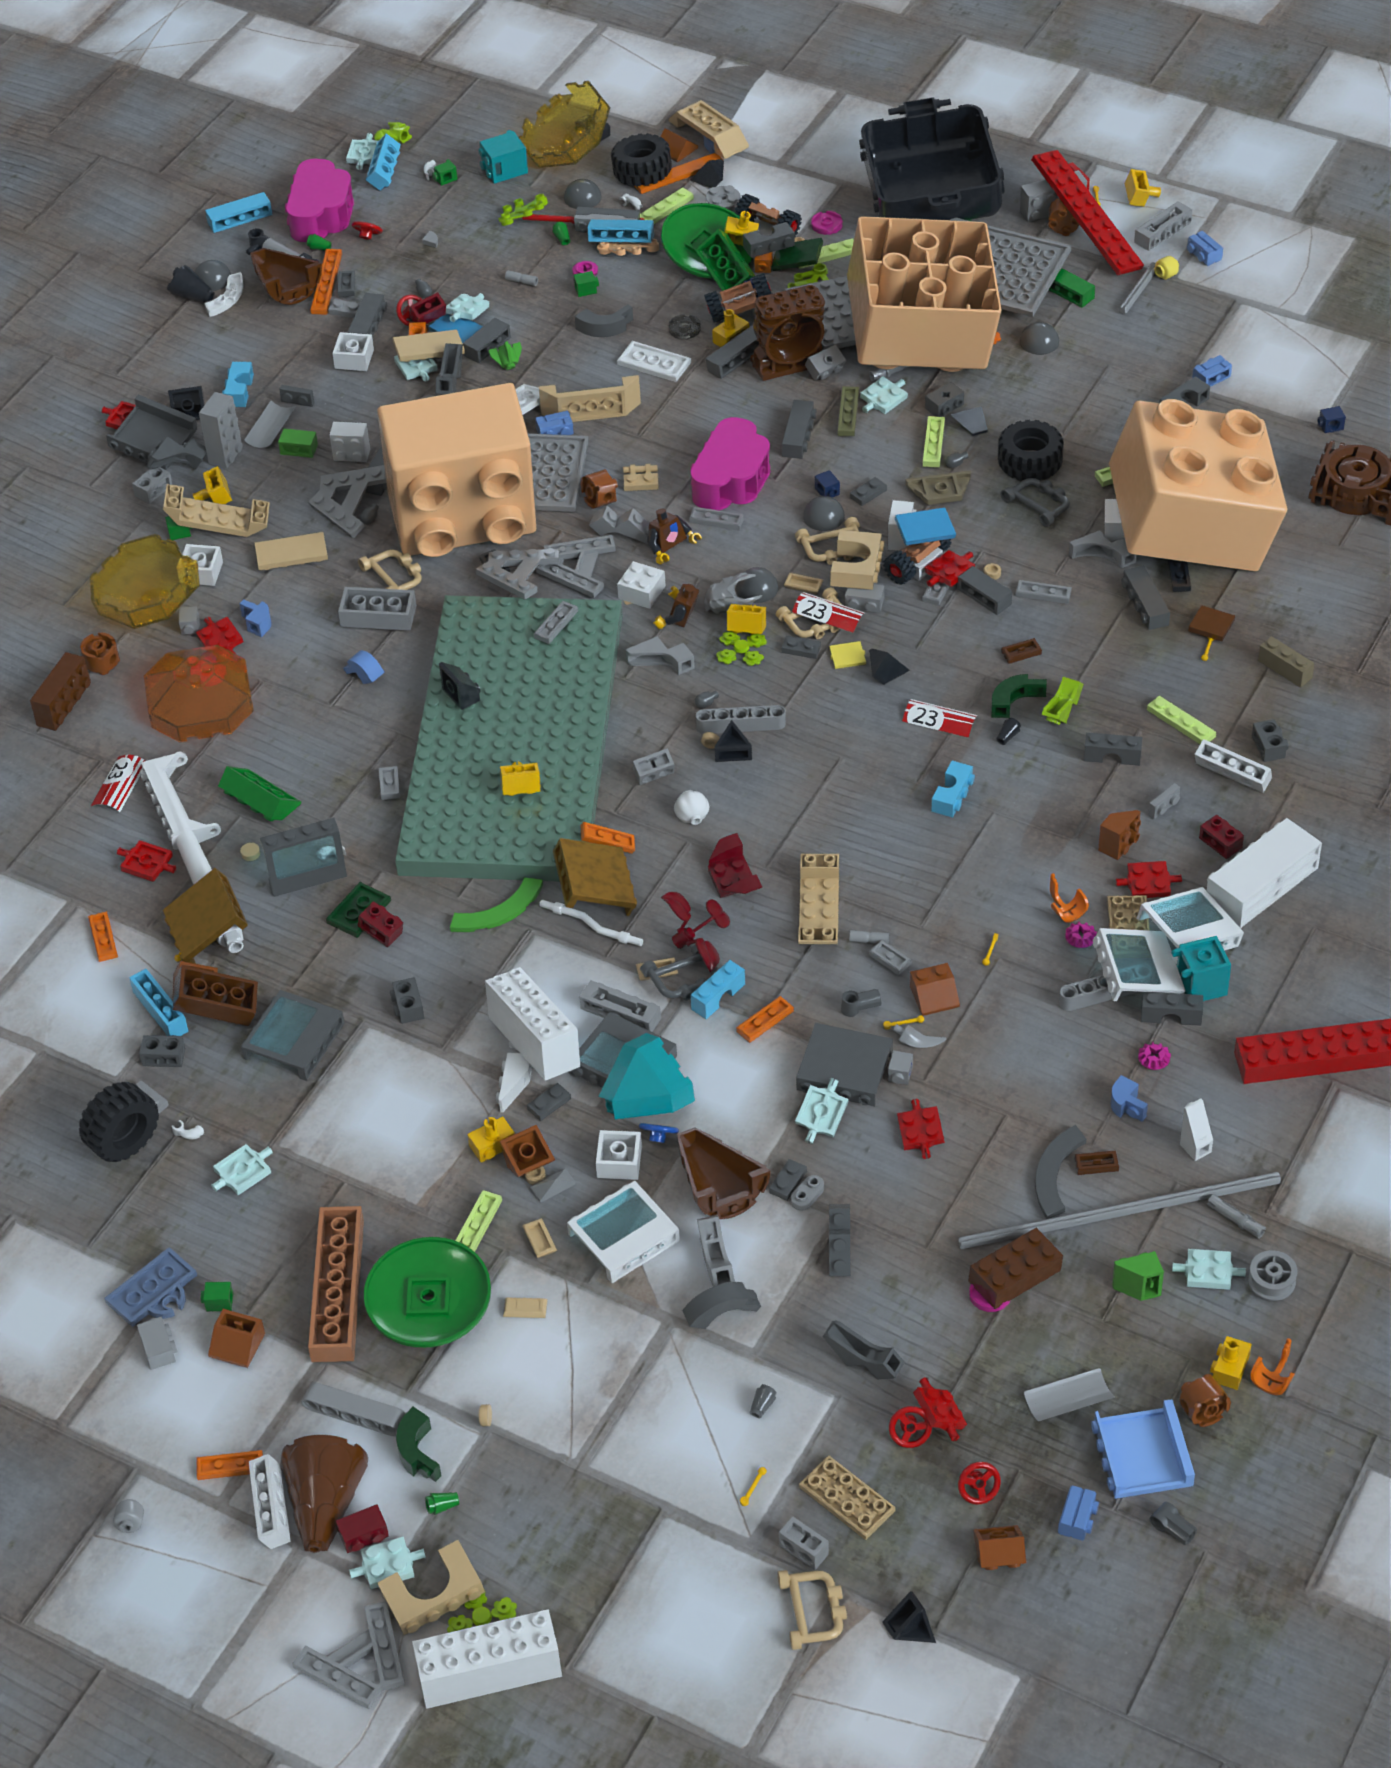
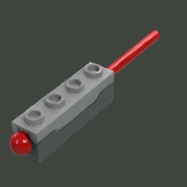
[522,207,645,232]

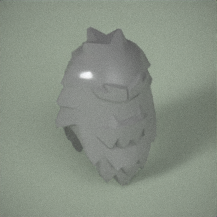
[704,573,762,614]

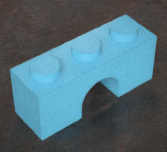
[222,362,254,407]
[931,761,975,818]
[691,960,745,1019]

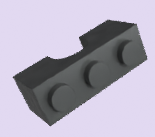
[743,222,795,258]
[1159,376,1210,406]
[1084,732,1142,766]
[1141,992,1203,1026]

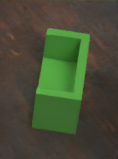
[278,429,318,458]

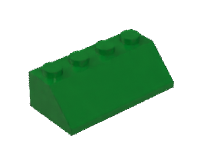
[695,229,755,291]
[218,766,301,822]

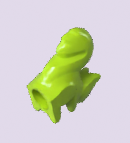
[374,122,412,144]

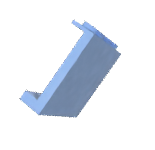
[1091,1399,1195,1499]

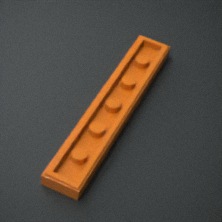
[634,153,723,194]
[310,249,342,315]

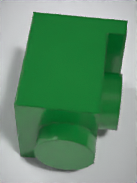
[432,159,458,186]

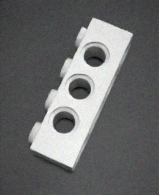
[1195,739,1272,793]
[249,1454,291,1549]

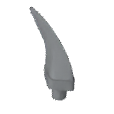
[893,1024,946,1048]

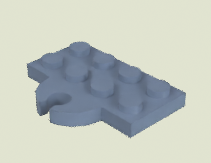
[104,1247,197,1327]

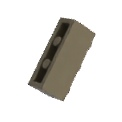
[1258,636,1315,688]

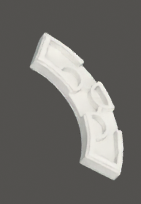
[204,272,244,317]

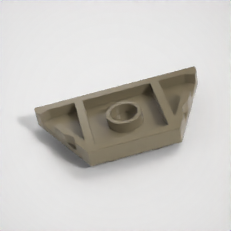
[905,471,971,505]

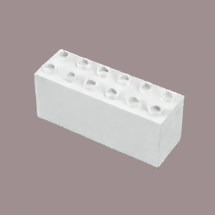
[1205,818,1322,928]
[485,967,580,1081]
[412,1609,562,1709]

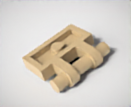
[623,464,658,491]

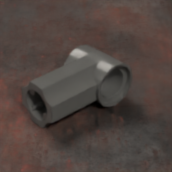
[841,989,881,1017]
[1149,1502,1197,1545]

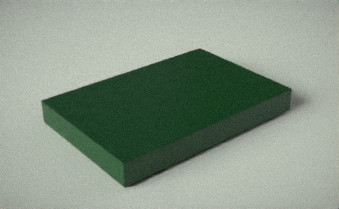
[771,237,823,271]
[326,882,391,938]

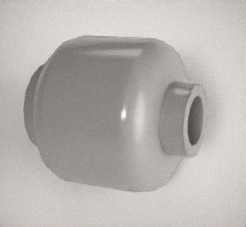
[113,1499,144,1533]

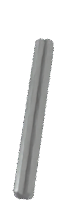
[1119,262,1156,314]

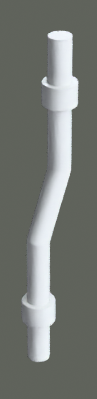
[540,899,643,947]

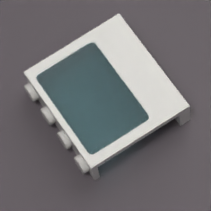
[1137,887,1244,964]
[1093,928,1185,1001]
[567,1181,680,1283]

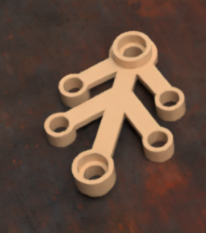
[597,239,659,256]

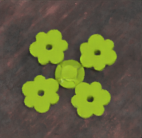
[716,631,767,666]
[447,1592,517,1633]

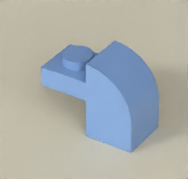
[240,600,272,637]
[343,650,384,684]
[1111,1075,1148,1121]

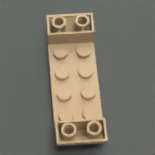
[669,100,749,159]
[539,375,641,422]
[163,484,270,537]
[798,854,839,944]

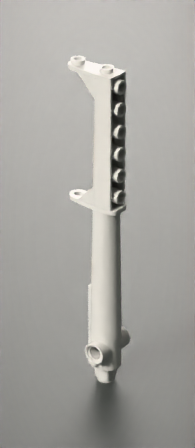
[140,752,244,953]

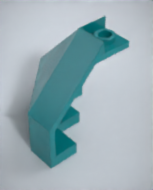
[598,1033,695,1120]

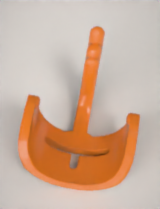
[1050,873,1089,923]
[1250,1338,1295,1395]

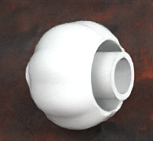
[674,790,710,825]

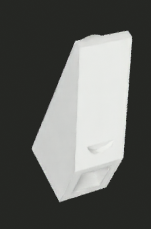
[496,1053,533,1112]
[1180,1098,1213,1161]

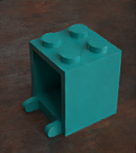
[478,130,528,184]
[1171,936,1231,1001]

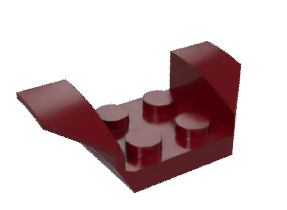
[708,833,762,898]

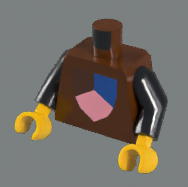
[647,508,702,564]
[653,584,699,629]

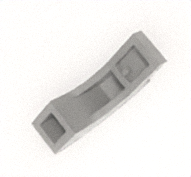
[697,1215,735,1287]

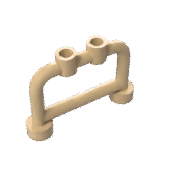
[795,517,860,565]
[358,550,422,590]
[776,587,842,639]
[777,1570,847,1650]

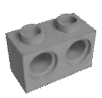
[132,467,173,504]
[633,748,675,785]
[779,1517,829,1570]

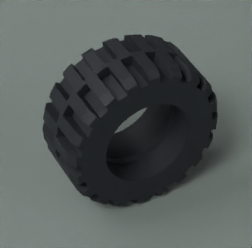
[611,133,672,187]
[998,419,1064,481]
[79,1082,159,1162]

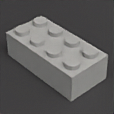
[1020,170,1087,222]
[199,392,243,469]
[338,587,417,630]

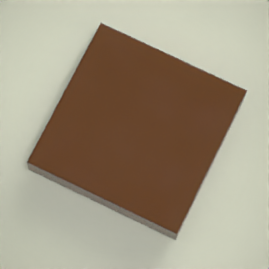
[1188,605,1235,642]

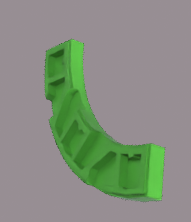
[450,877,543,932]

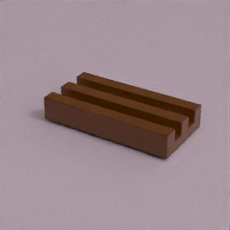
[1001,638,1042,664]
[1074,1150,1119,1175]

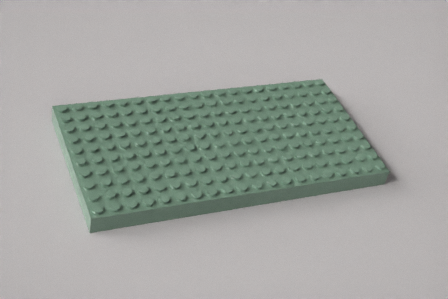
[395,595,623,882]

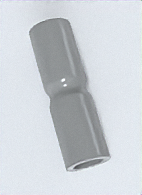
[505,270,538,286]
[849,930,889,944]

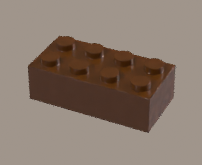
[30,652,91,731]
[172,965,258,1026]
[968,1227,1063,1309]

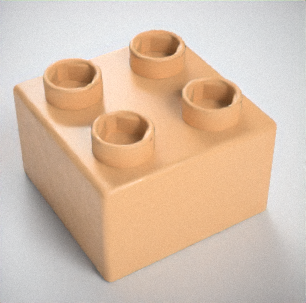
[847,217,1002,372]
[377,383,536,557]
[1109,399,1287,571]

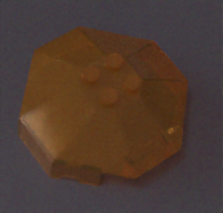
[144,645,254,742]

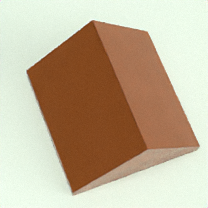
[660,128,698,162]
[500,1125,555,1177]

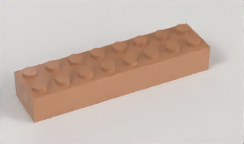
[308,1206,364,1362]

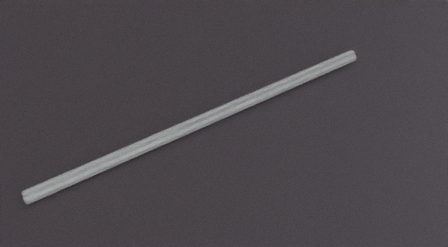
[958,1172,1281,1249]

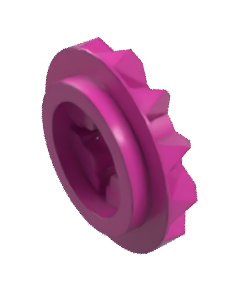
[572,261,598,276]
[1065,922,1097,948]
[1138,1042,1171,1070]

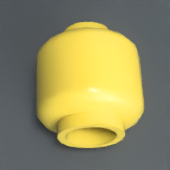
[1154,256,1179,280]

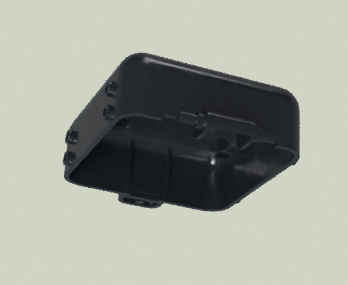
[859,97,1005,220]

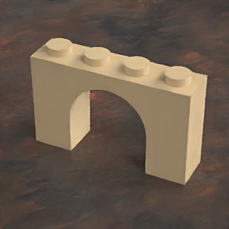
[830,530,885,590]
[378,1540,485,1635]

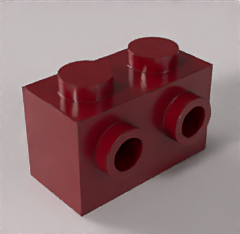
[409,292,446,324]
[1199,814,1244,859]
[358,901,404,948]
[336,1504,389,1553]

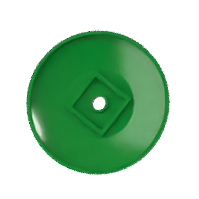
[661,203,753,279]
[364,1237,491,1348]

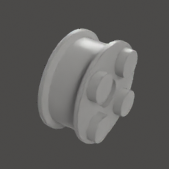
[706,185,741,213]
[1248,1250,1298,1301]

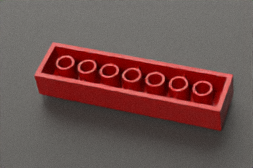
[1234,1018,1391,1084]

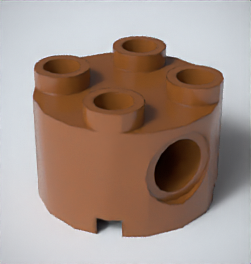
[1048,198,1080,236]
[581,469,618,509]
[80,632,120,675]
[1179,1374,1231,1427]

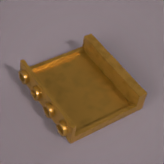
[553,838,637,916]
[163,868,248,964]

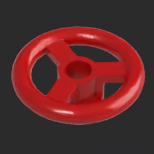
[352,221,383,240]
[396,295,422,326]
[889,1406,932,1448]
[958,1462,1001,1505]

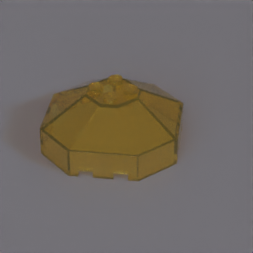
[519,80,611,168]
[90,534,200,629]

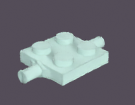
[346,133,378,170]
[446,293,489,322]
[394,355,437,382]
[860,376,908,414]
[795,1078,848,1144]
[211,1144,273,1195]
[1172,1249,1246,1290]
[349,1537,426,1589]

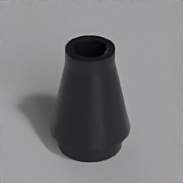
[996,718,1021,745]

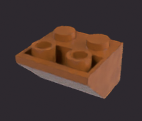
[1098,810,1141,860]
[208,1309,265,1368]

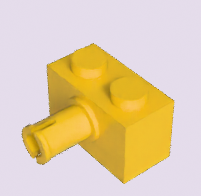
[1124,169,1161,207]
[724,211,759,246]
[712,309,749,347]
[193,466,232,504]
[727,604,766,635]
[500,761,541,796]
[467,1116,515,1162]
[1210,1336,1252,1390]

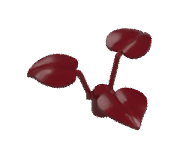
[661,892,730,973]

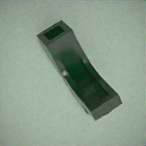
[991,674,1047,718]
[396,1406,442,1482]

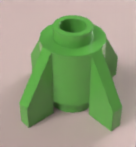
[488,341,522,370]

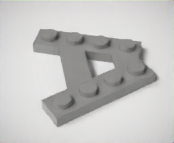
[308,465,387,539]
[536,535,616,598]
[476,548,559,599]
[292,1601,405,1709]

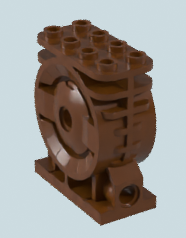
[751,285,825,381]
[1308,440,1391,526]

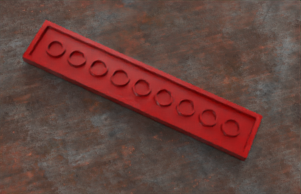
[1031,150,1144,276]

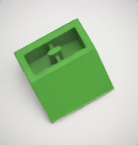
[1112,1251,1164,1301]

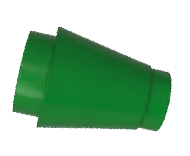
[552,222,570,245]
[307,234,332,251]
[425,1492,459,1515]

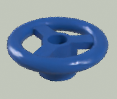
[639,1123,679,1143]

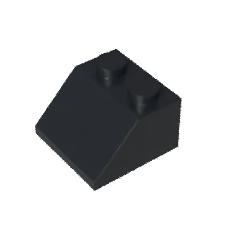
[168,386,205,421]
[439,662,481,710]

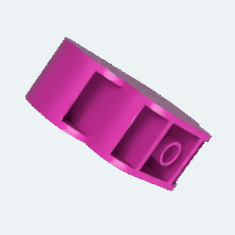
[285,159,354,242]
[690,417,771,510]

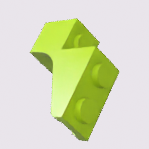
[1042,677,1084,725]

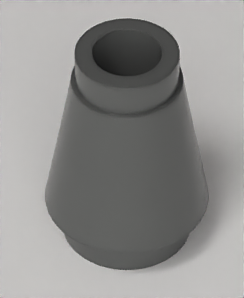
[749,1384,777,1419]

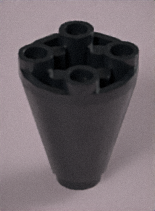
[167,265,215,303]

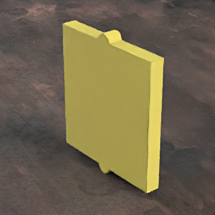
[829,641,866,669]

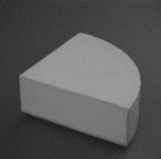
[422,231,438,248]

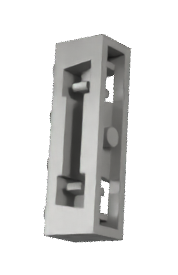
[1134,201,1192,251]
[579,980,661,1032]

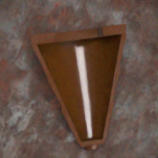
[250,248,322,305]
[677,1127,770,1219]
[280,1435,369,1553]

